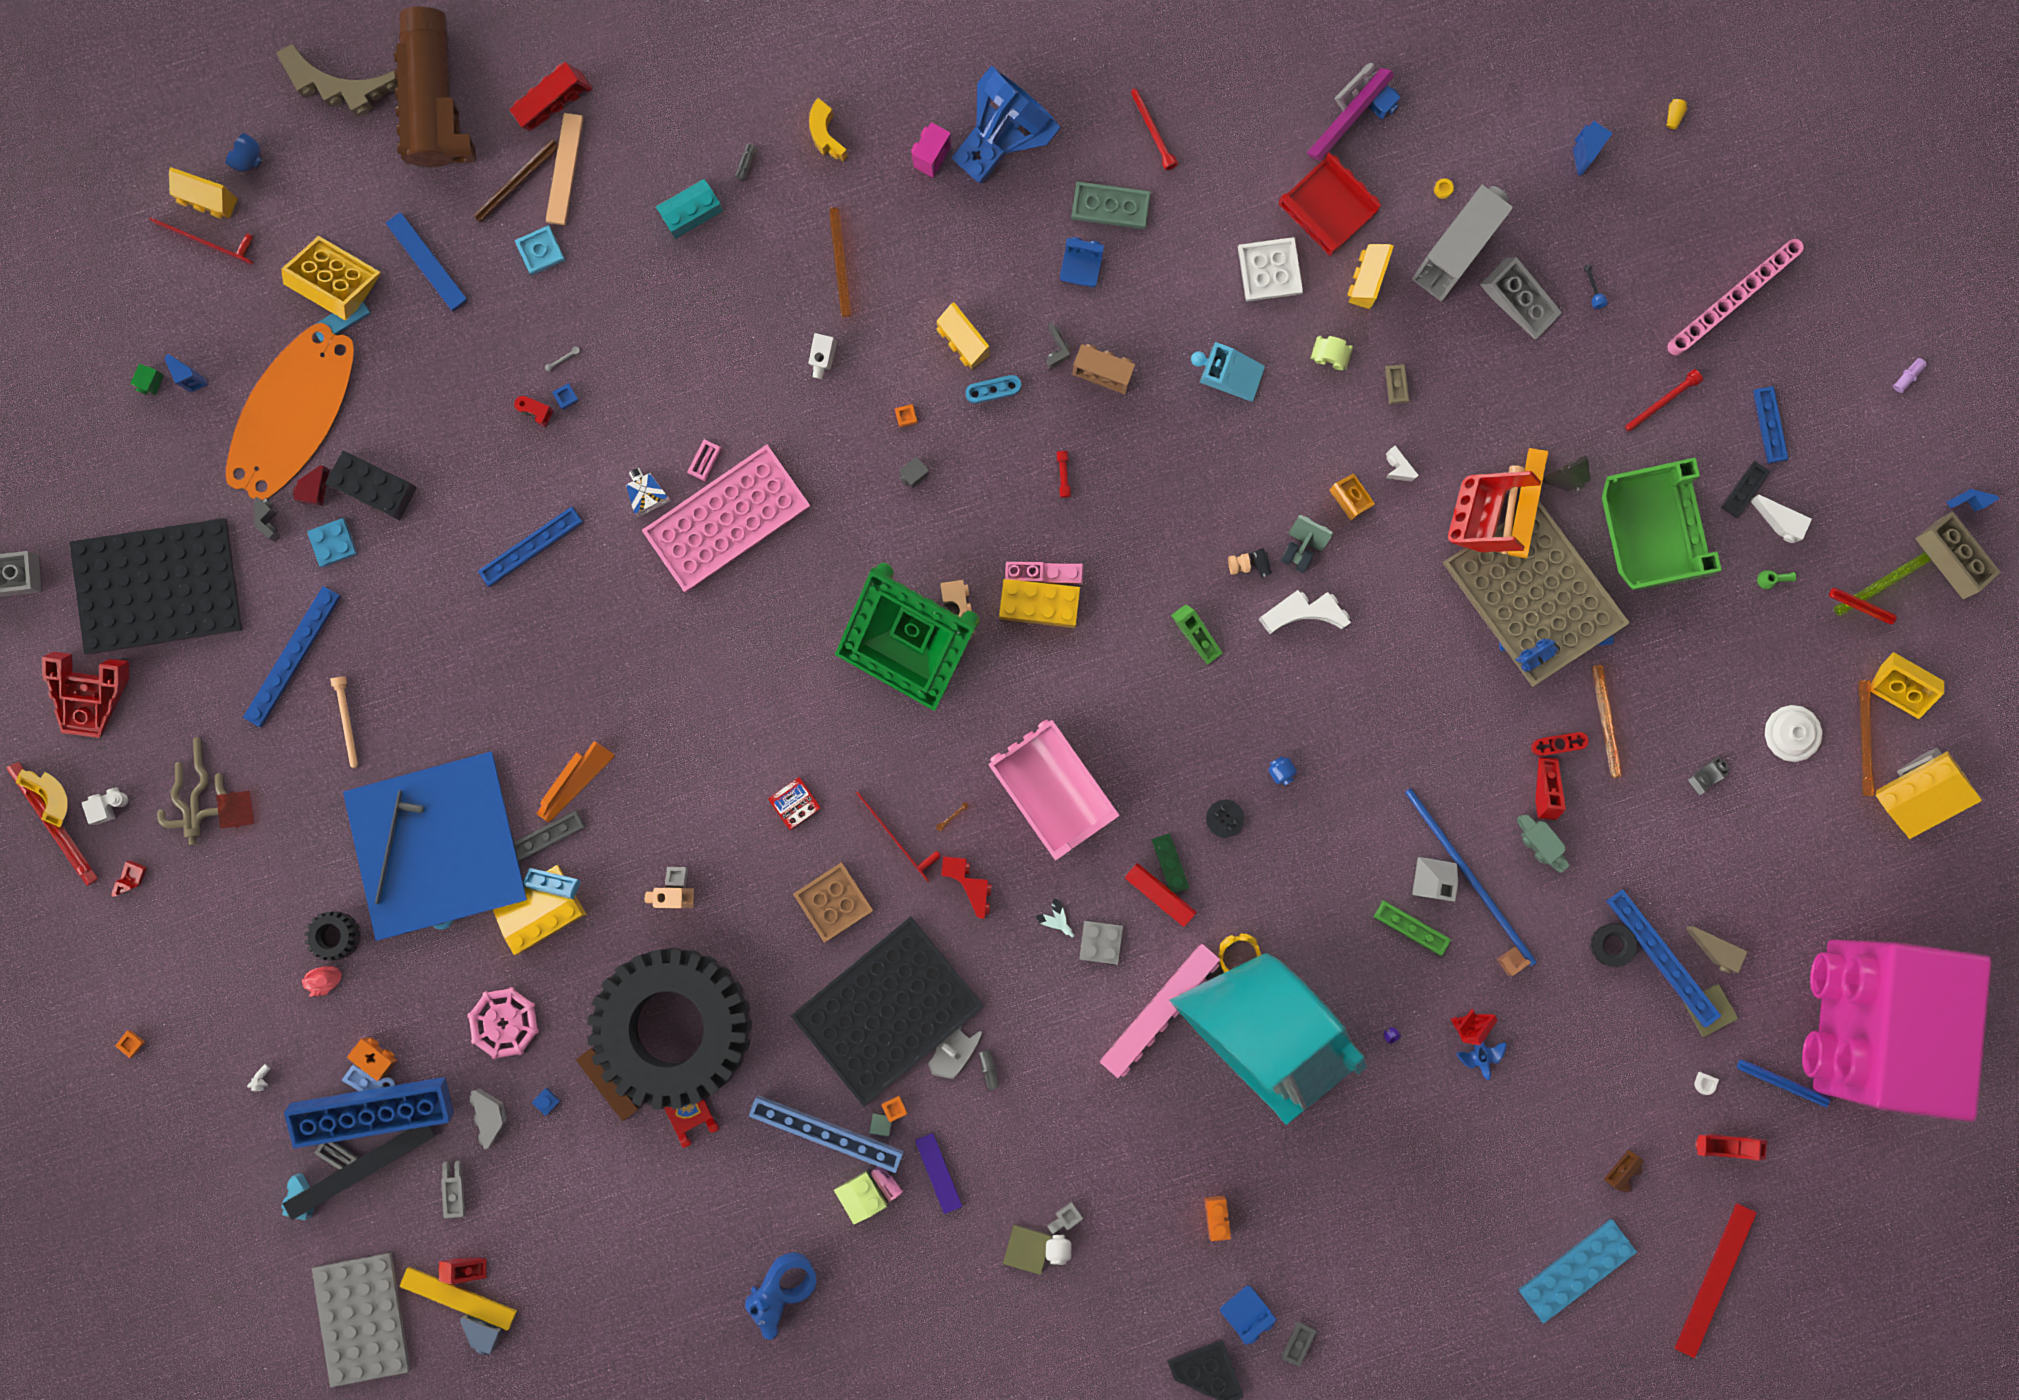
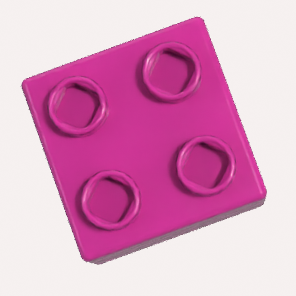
[1802,939,1991,1121]

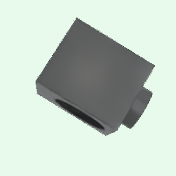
[899,456,929,488]

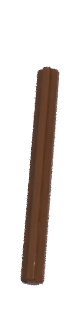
[473,140,559,222]

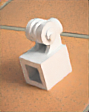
[82,787,128,825]

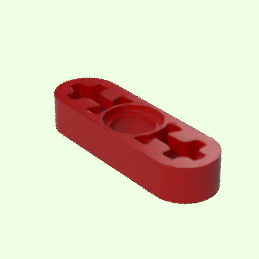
[1531,732,1589,756]

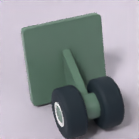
[1280,515,1333,573]

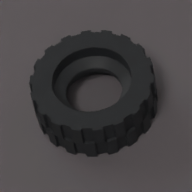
[1590,924,1637,967]

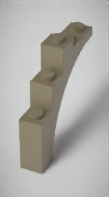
[276,44,398,117]

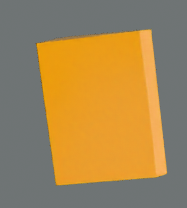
[1330,473,1375,521]

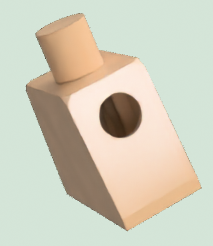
[645,888,694,908]

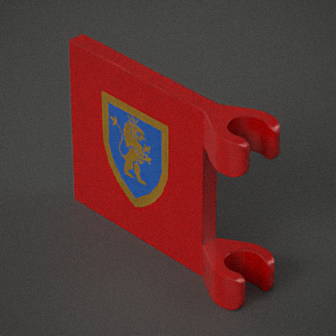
[664,1099,719,1148]

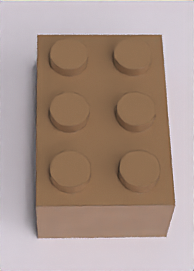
[1072,344,1135,394]

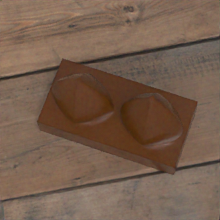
[1603,1150,1644,1192]

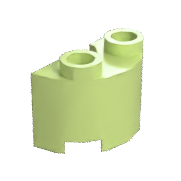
[1311,336,1353,370]

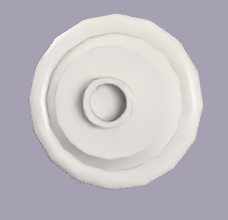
[1765,705,1822,762]

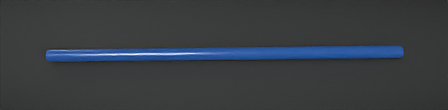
[1405,788,1537,966]

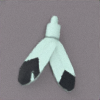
[1036,899,1074,937]

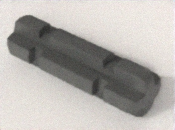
[735,144,756,181]

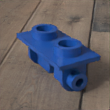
[1515,639,1558,672]

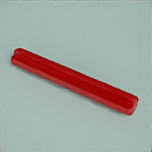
[1829,588,1897,625]

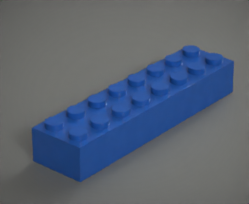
[284,1077,454,1149]

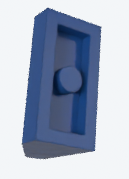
[165,354,208,392]

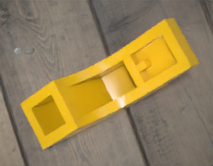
[809,98,848,161]
[16,769,68,827]

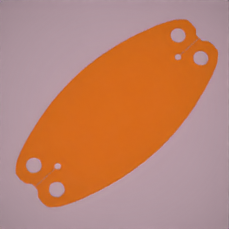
[226,323,354,500]

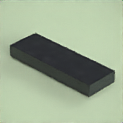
[1721,461,1770,518]

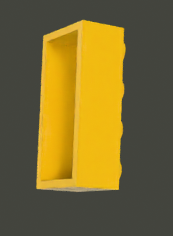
[999,579,1080,628]

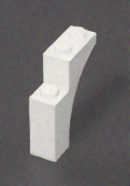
[1259,590,1351,634]

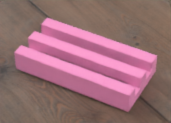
[687,439,722,482]

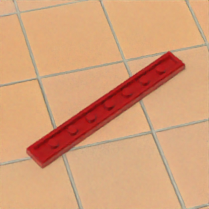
[1675,1203,1757,1358]

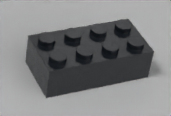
[325,450,417,521]

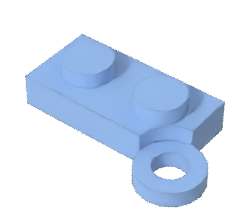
[342,1063,395,1091]

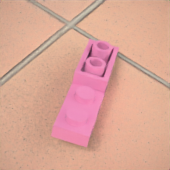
[1005,562,1084,585]

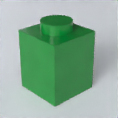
[130,363,164,396]

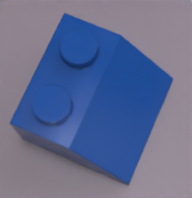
[1573,120,1612,176]

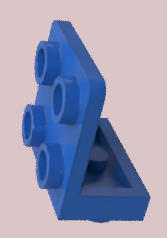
[1060,237,1104,287]
[1220,1285,1276,1345]

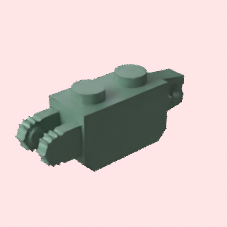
[1517,814,1569,873]

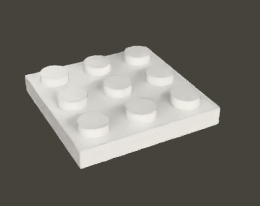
[1238,237,1303,302]

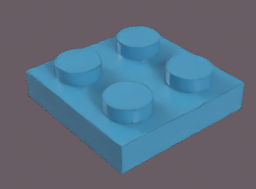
[307,518,357,568]

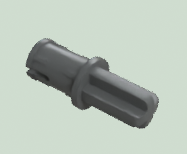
[978,1050,999,1090]

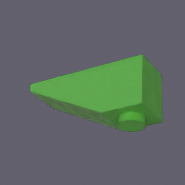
[1171,604,1222,665]

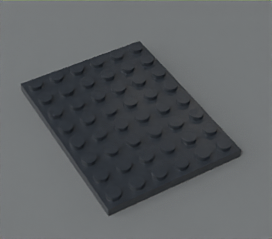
[69,518,242,655]
[790,916,985,1107]

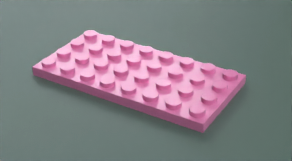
[642,445,811,593]

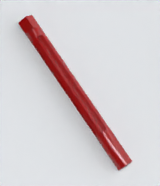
[7,762,98,886]

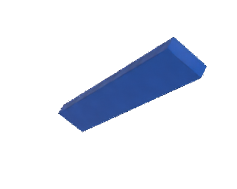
[385,212,468,311]
[478,506,584,587]

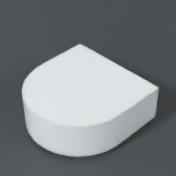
[1695,1072,1719,1095]

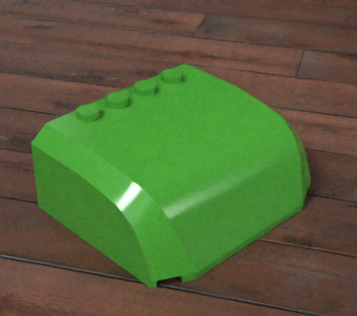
[1602,458,1722,590]

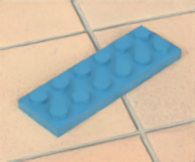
[1518,1219,1637,1324]

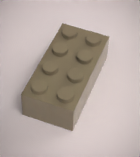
[1915,511,2001,599]

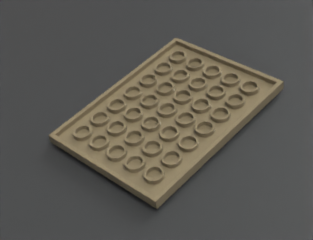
[1443,501,1630,687]

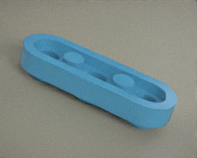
[965,375,1021,404]

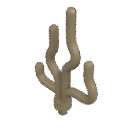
[157,737,229,845]

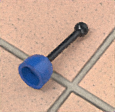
[1584,265,1608,309]

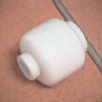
[1046,1235,1071,1265]

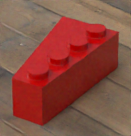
[509,62,593,132]

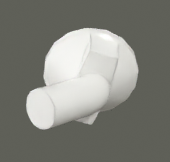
[247,1064,271,1091]

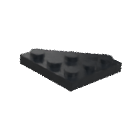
[1167,1339,1244,1400]

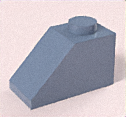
[460,1314,502,1355]

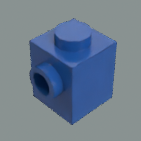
[1368,85,1400,120]

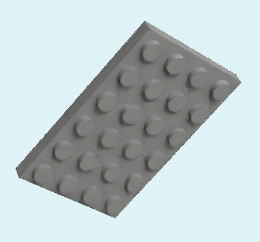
[312,1252,410,1387]

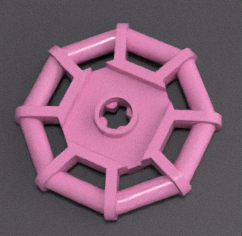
[467,987,539,1060]

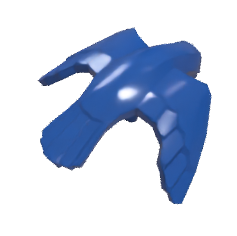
[1456,1041,1507,1080]

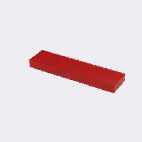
[1124,863,1197,927]

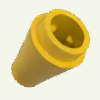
[1666,99,1688,129]

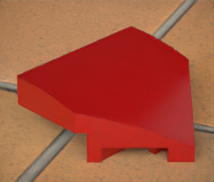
[1451,1009,1498,1045]

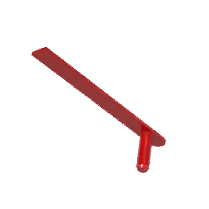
[149,218,253,264]
[856,792,941,882]

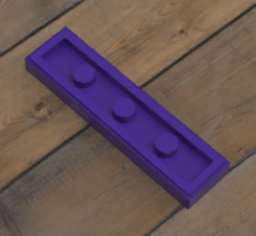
[915,1133,962,1214]

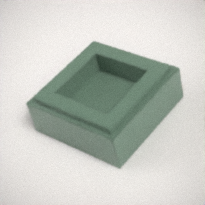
[870,1113,892,1136]

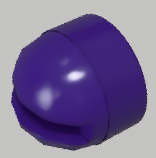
[1384,1027,1401,1044]

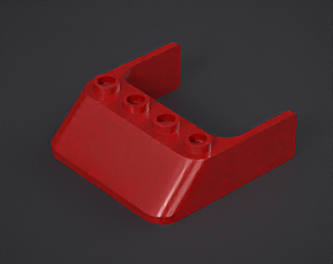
[1448,471,1541,552]

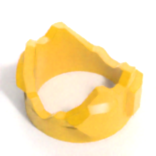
[1218,933,1261,973]

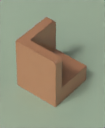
[1496,947,1531,976]

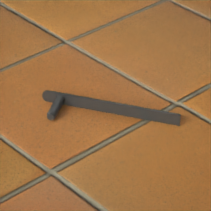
[375,790,424,904]

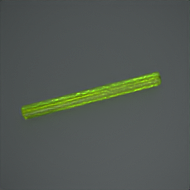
[1834,552,1931,616]

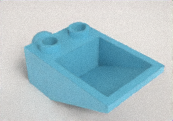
[1191,342,1265,402]

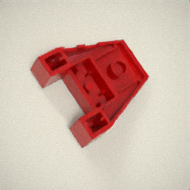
[42,651,129,738]

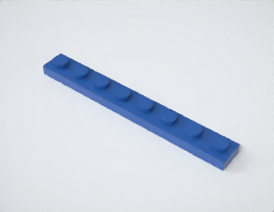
[243,586,341,728]
[1606,889,1721,1028]

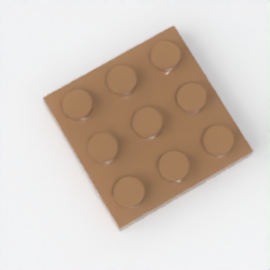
[793,862,873,943]

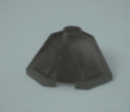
[1542,456,1591,492]

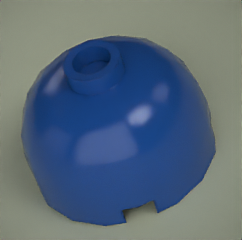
[225,133,262,172]

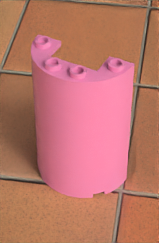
[988,719,1119,861]

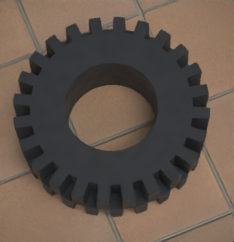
[587,948,752,1110]

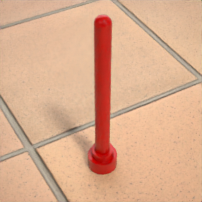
[1131,89,1178,171]
[1625,369,1703,431]

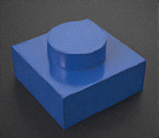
[552,383,579,410]
[531,1088,560,1116]

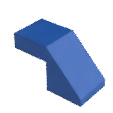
[1947,489,1999,512]

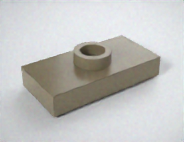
[1385,364,1409,405]

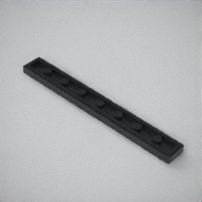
[282,1126,436,1221]

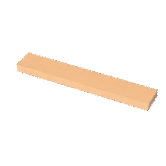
[546,113,584,226]

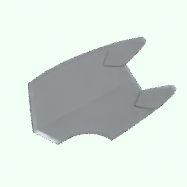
[928,1026,982,1079]

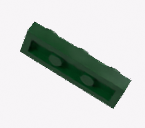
[1151,833,1189,893]

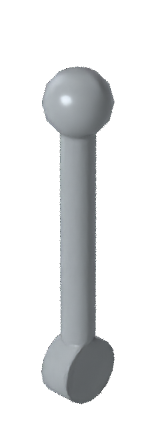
[545,347,580,372]

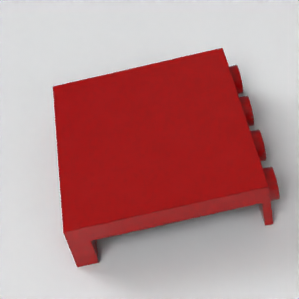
[1278,152,1381,256]

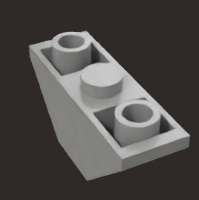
[470,1089,507,1149]

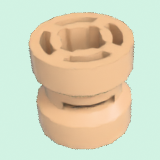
[1228,553,1251,575]

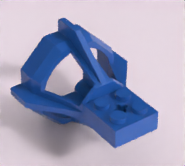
[951,66,1061,184]

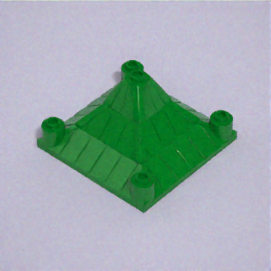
[835,563,980,711]

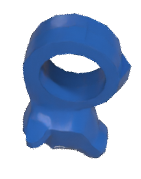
[745,1252,816,1340]

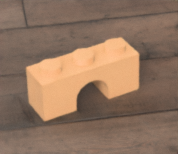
[940,580,975,639]

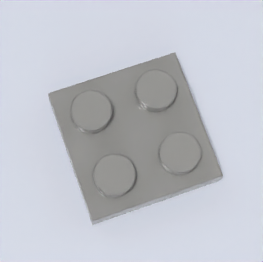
[1079,921,1123,965]

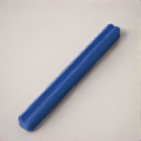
[1737,1059,1831,1107]

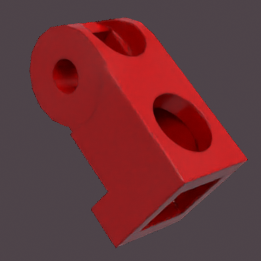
[514,396,554,427]

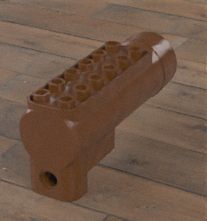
[394,6,476,167]

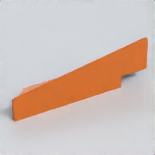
[536,741,614,822]

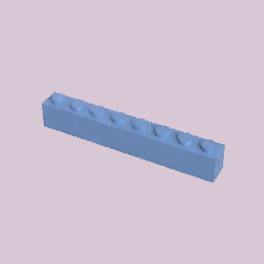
[749,1095,904,1173]

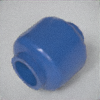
[1268,756,1297,786]

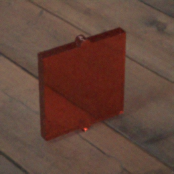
[216,791,254,829]

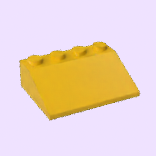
[281,236,381,321]
[1876,751,1982,839]
[493,865,587,955]

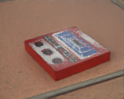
[768,777,821,830]

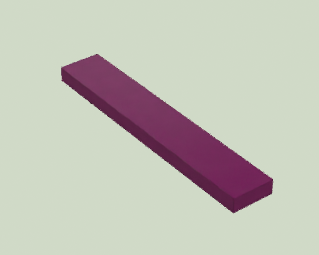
[1307,68,1395,160]

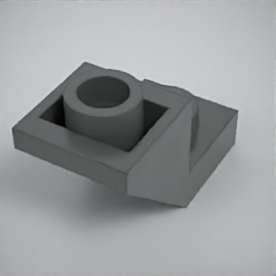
[254,497,280,541]
[1688,756,1730,795]

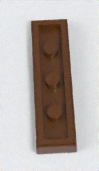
[575,1047,639,1122]

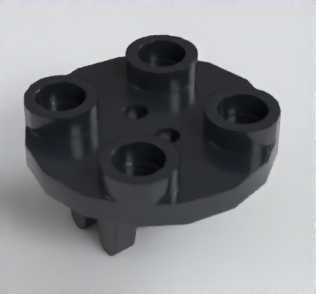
[1205,799,1245,838]

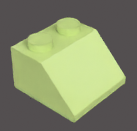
[834,1169,888,1224]

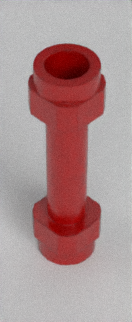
[1056,451,1071,498]

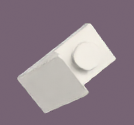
[1386,446,1419,482]

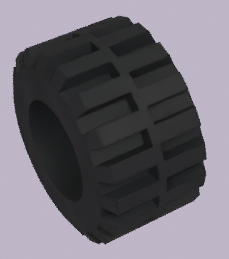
[304,911,361,961]

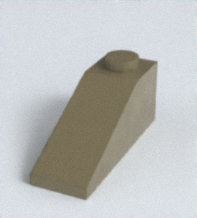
[1686,926,1748,974]

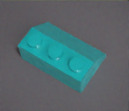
[656,179,723,239]

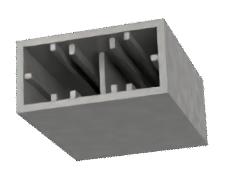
[1412,185,1513,302]

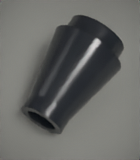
[1250,548,1272,578]

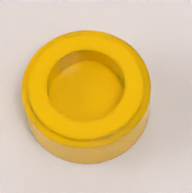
[1434,178,1454,199]

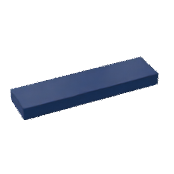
[1753,386,1789,464]

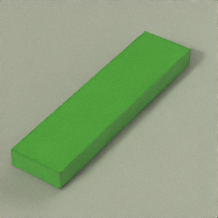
[1373,900,1451,956]

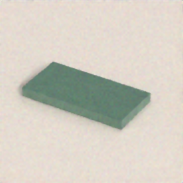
[1071,181,1151,230]

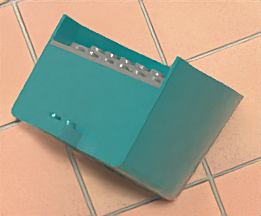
[1169,953,1367,1126]

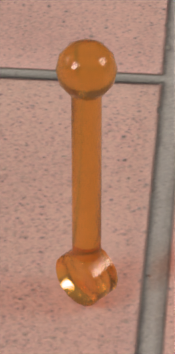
[936,802,969,831]

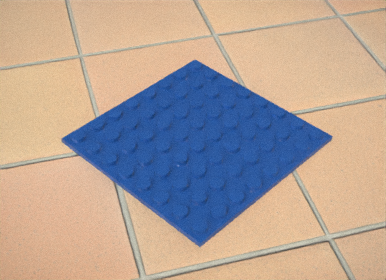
[343,751,527,941]

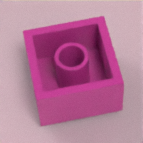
[911,122,952,178]

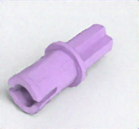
[1893,358,1927,393]

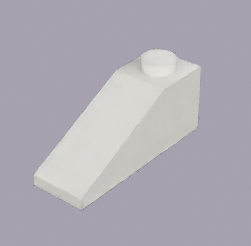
[1751,495,1812,543]

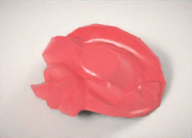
[302,966,342,997]

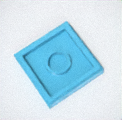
[515,225,565,276]

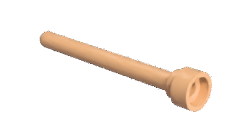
[1501,466,1525,554]
[330,676,358,768]

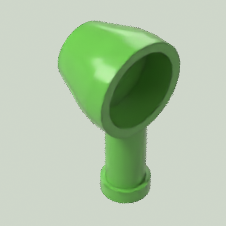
[1757,570,1796,589]

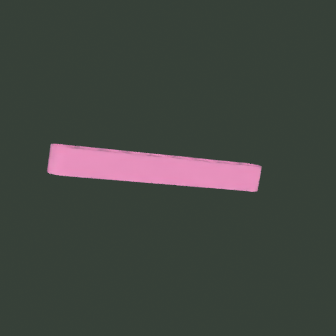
[1667,239,1804,356]

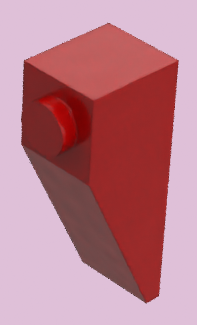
[1535,757,1566,820]

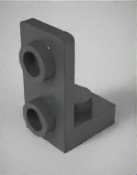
[1046,322,1071,370]

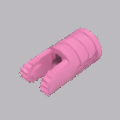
[871,1166,903,1202]

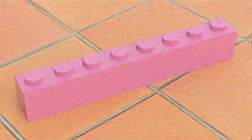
[1100,944,1220,1078]

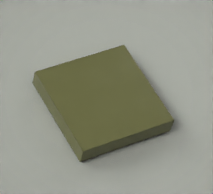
[1683,984,1738,1037]
[1003,1224,1051,1275]

